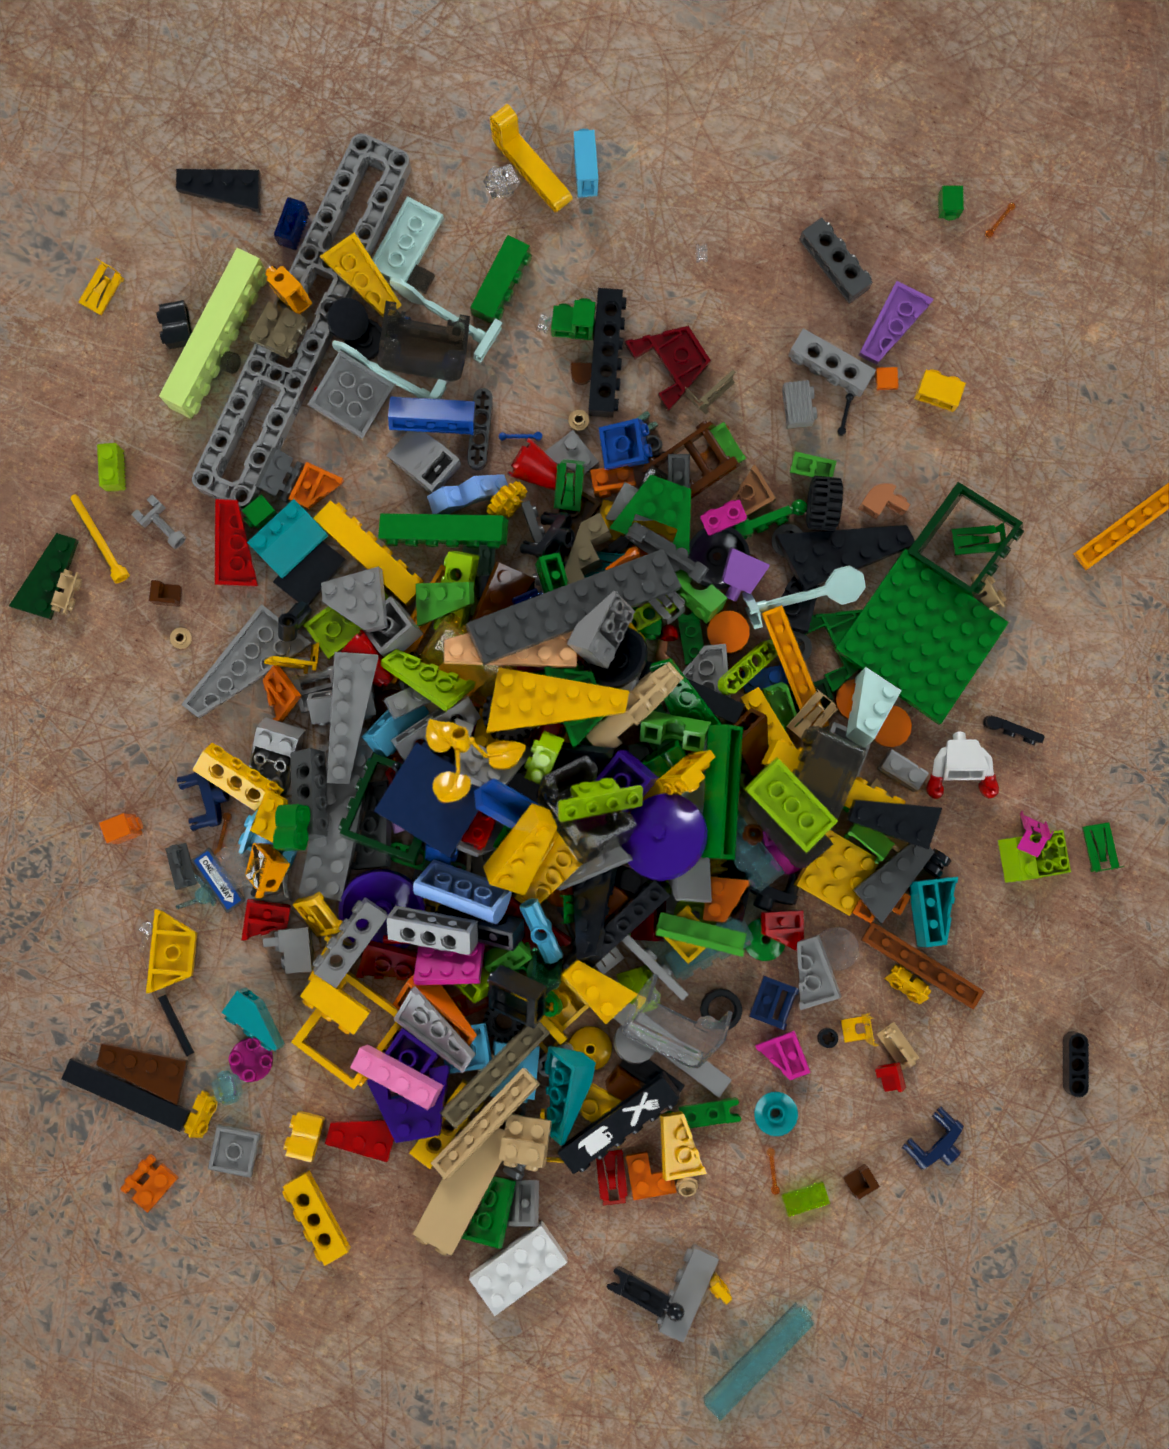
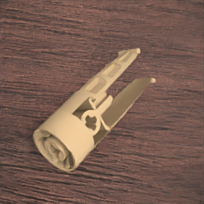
[586,662,683,750]

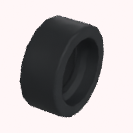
[700,988,742,1031]

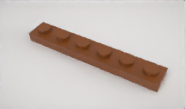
[861,922,985,1010]

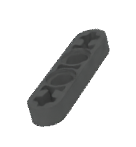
[467,388,493,470]

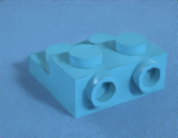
[444,1023,492,1074]

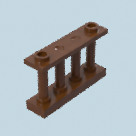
[640,421,741,499]

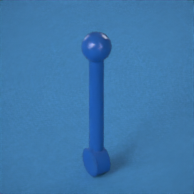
[498,432,542,441]

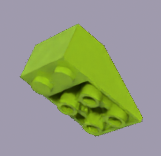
[998,830,1071,883]

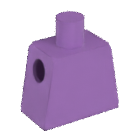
[722,548,770,602]

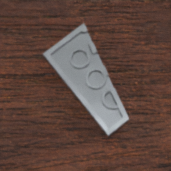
[393,986,476,1073]

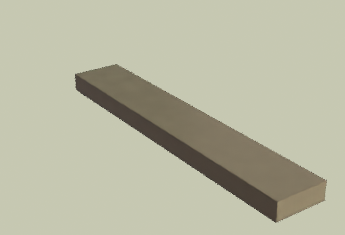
[440,1022,550,1129]

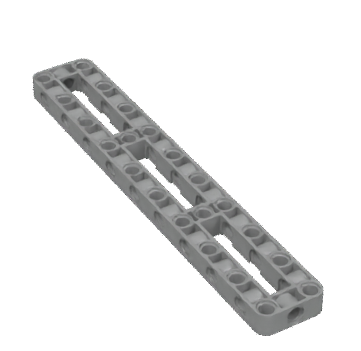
[192,133,411,510]

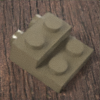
[249,301,307,359]

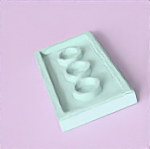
[372,196,444,283]

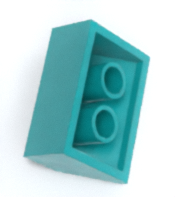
[247,499,328,578]

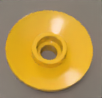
[569,1027,612,1070]

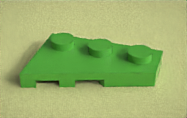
[416,582,474,626]

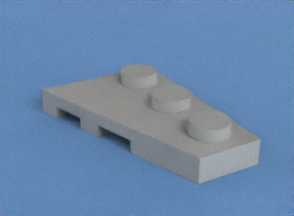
[797,935,842,1010]

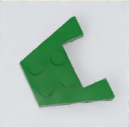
[610,475,691,556]
[805,610,862,693]

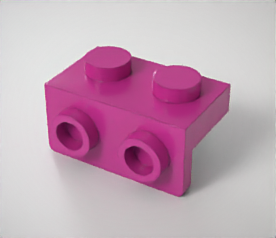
[700,499,747,536]

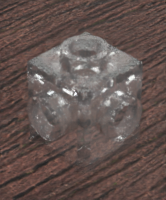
[483,164,520,199]

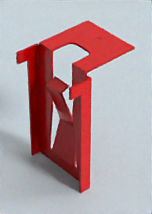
[596,1150,628,1206]

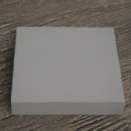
[208,1124,261,1178]

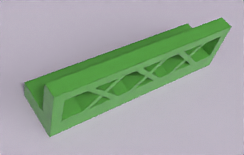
[655,912,747,957]

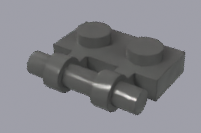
[255,448,304,503]

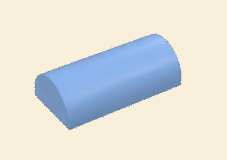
[413,859,512,924]

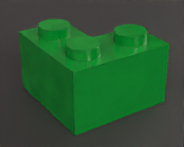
[551,298,596,341]

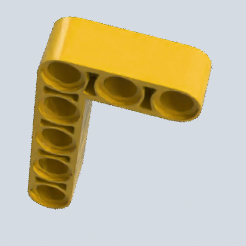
[490,104,573,213]

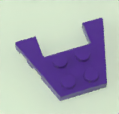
[367,1065,451,1143]

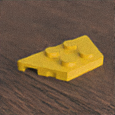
[146,909,198,993]

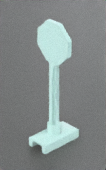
[390,277,503,364]
[332,340,447,399]
[742,565,866,629]

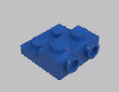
[599,418,652,470]

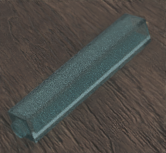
[703,1302,815,1421]

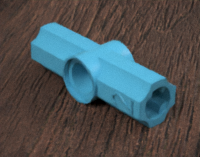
[520,898,563,964]

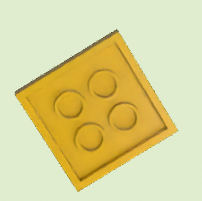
[794,830,878,916]

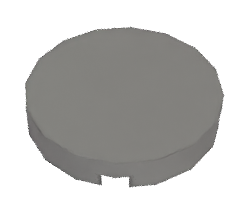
[613,1025,655,1064]

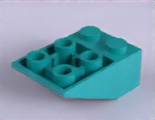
[221,988,285,1051]

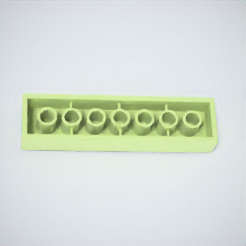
[159,248,267,419]

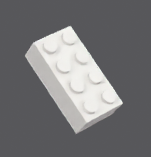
[469,1221,567,1316]

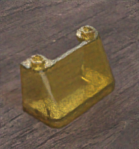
[420,613,519,708]

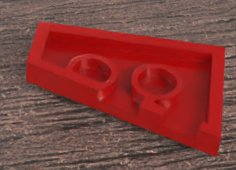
[324,1119,394,1162]

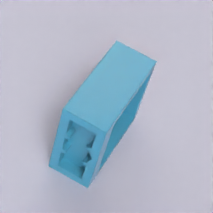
[574,128,598,197]

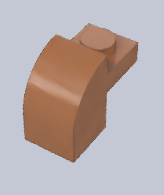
[858,483,911,519]

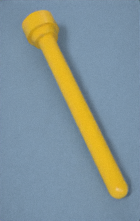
[70,494,130,584]

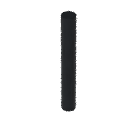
[158,994,195,1057]

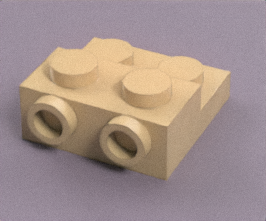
[499,1114,552,1171]

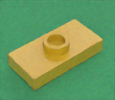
[709,1272,732,1305]

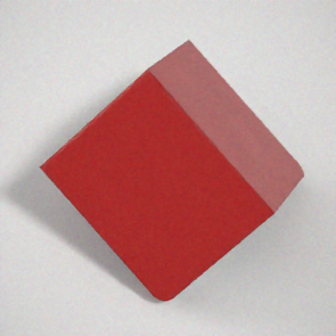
[875,1062,906,1092]

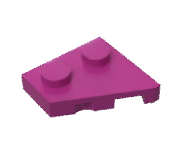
[755,1030,811,1080]

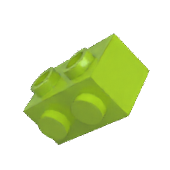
[524,731,564,786]

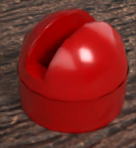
[661,624,678,641]

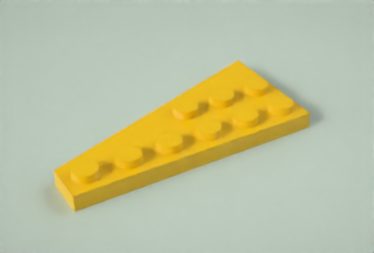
[486,667,629,733]

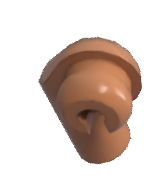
[655,640,675,663]

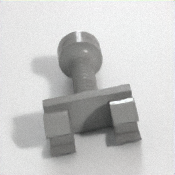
[131,495,186,549]

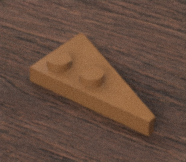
[730,465,776,527]

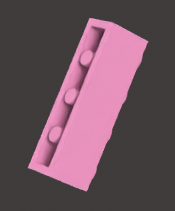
[350,1044,444,1110]

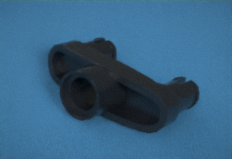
[520,511,575,558]
[749,860,799,912]

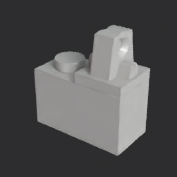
[263,927,314,974]

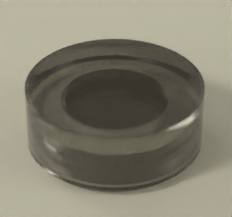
[220,351,241,374]

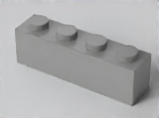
[656,1243,719,1343]

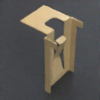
[786,689,838,744]

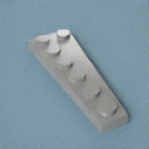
[326,652,378,784]

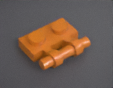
[120,1154,179,1213]

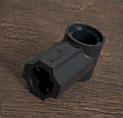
[278,601,312,642]

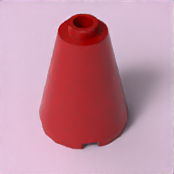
[507,438,566,491]
[341,629,394,687]

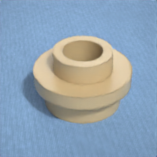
[568,410,589,431]
[170,628,192,649]
[676,1177,698,1197]

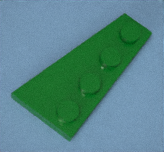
[649,658,722,725]

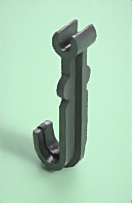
[626,522,709,584]

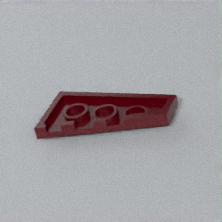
[356,940,417,981]

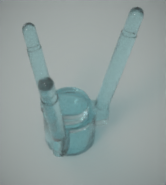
[176,875,217,909]

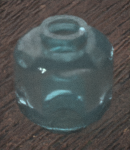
[211,1071,243,1106]

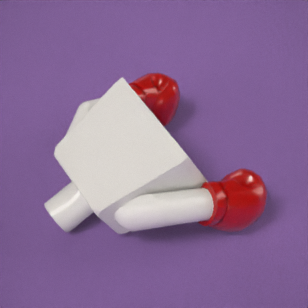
[926,732,999,799]

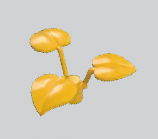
[426,719,526,803]

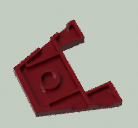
[625,326,711,411]

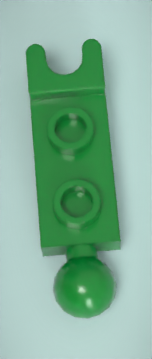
[732,499,807,539]
[676,607,704,666]
[663,1097,742,1128]

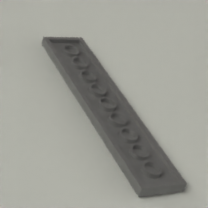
[466,549,682,665]

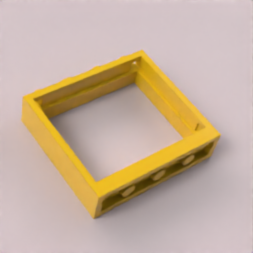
[291,971,403,1090]

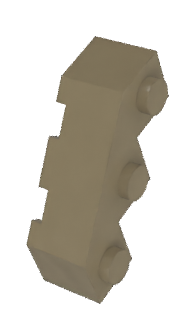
[565,513,613,584]

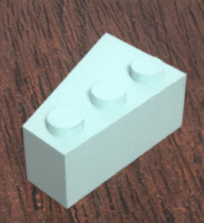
[846,667,901,748]

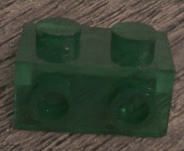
[526,948,563,995]

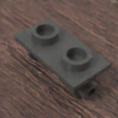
[165,843,197,890]

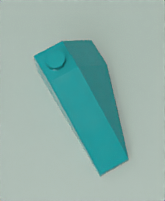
[545,1046,596,1146]

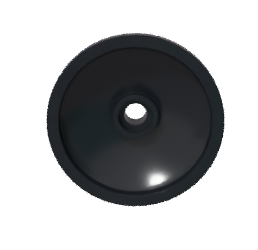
[688,527,750,589]
[587,628,648,688]

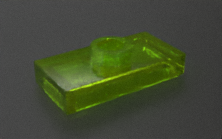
[781,1181,830,1217]

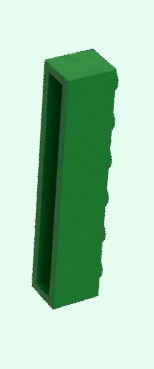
[378,513,509,549]
[701,724,743,860]

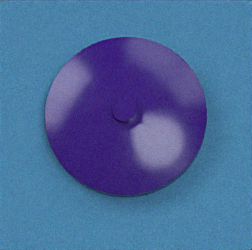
[621,793,707,881]
[338,869,426,949]

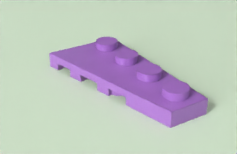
[858,281,934,365]

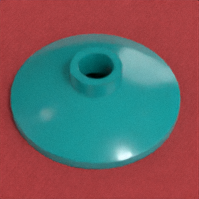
[754,1092,798,1136]

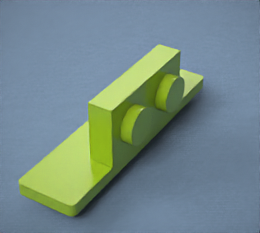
[558,778,643,822]

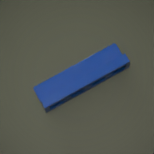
[388,397,475,435]
[474,778,554,829]

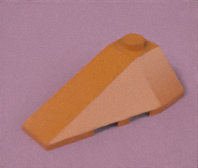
[392,974,477,1046]

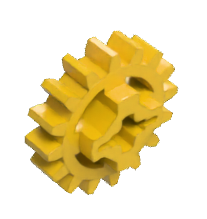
[486,481,528,518]

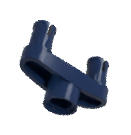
[177,772,230,831]
[901,1106,964,1170]

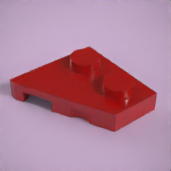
[761,910,804,951]

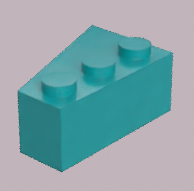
[909,877,958,947]

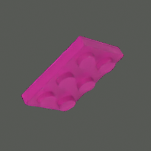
[413,942,485,985]

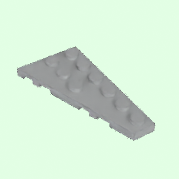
[181,604,312,718]

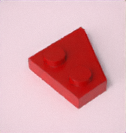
[241,899,291,941]

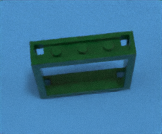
[907,482,1024,597]
[338,753,424,865]

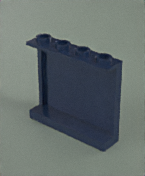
[374,742,479,858]

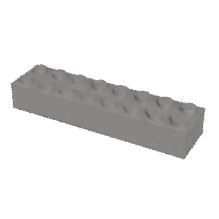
[299,728,374,901]

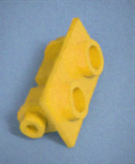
[884,964,931,1005]
[184,1090,220,1138]

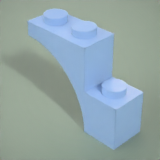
[427,474,508,515]

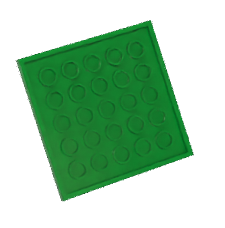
[834,549,1009,725]

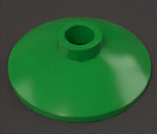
[744,918,785,961]

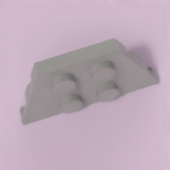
[557,826,633,891]
[622,935,689,1001]

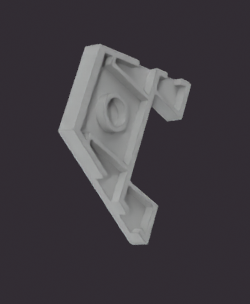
[454,718,534,787]

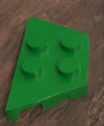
[544,667,604,748]

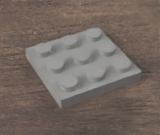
[307,350,394,439]

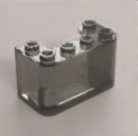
[377,301,470,382]
[792,726,867,820]
[536,755,636,864]
[739,789,833,868]

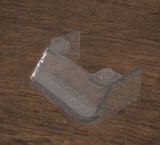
[622,973,733,1068]

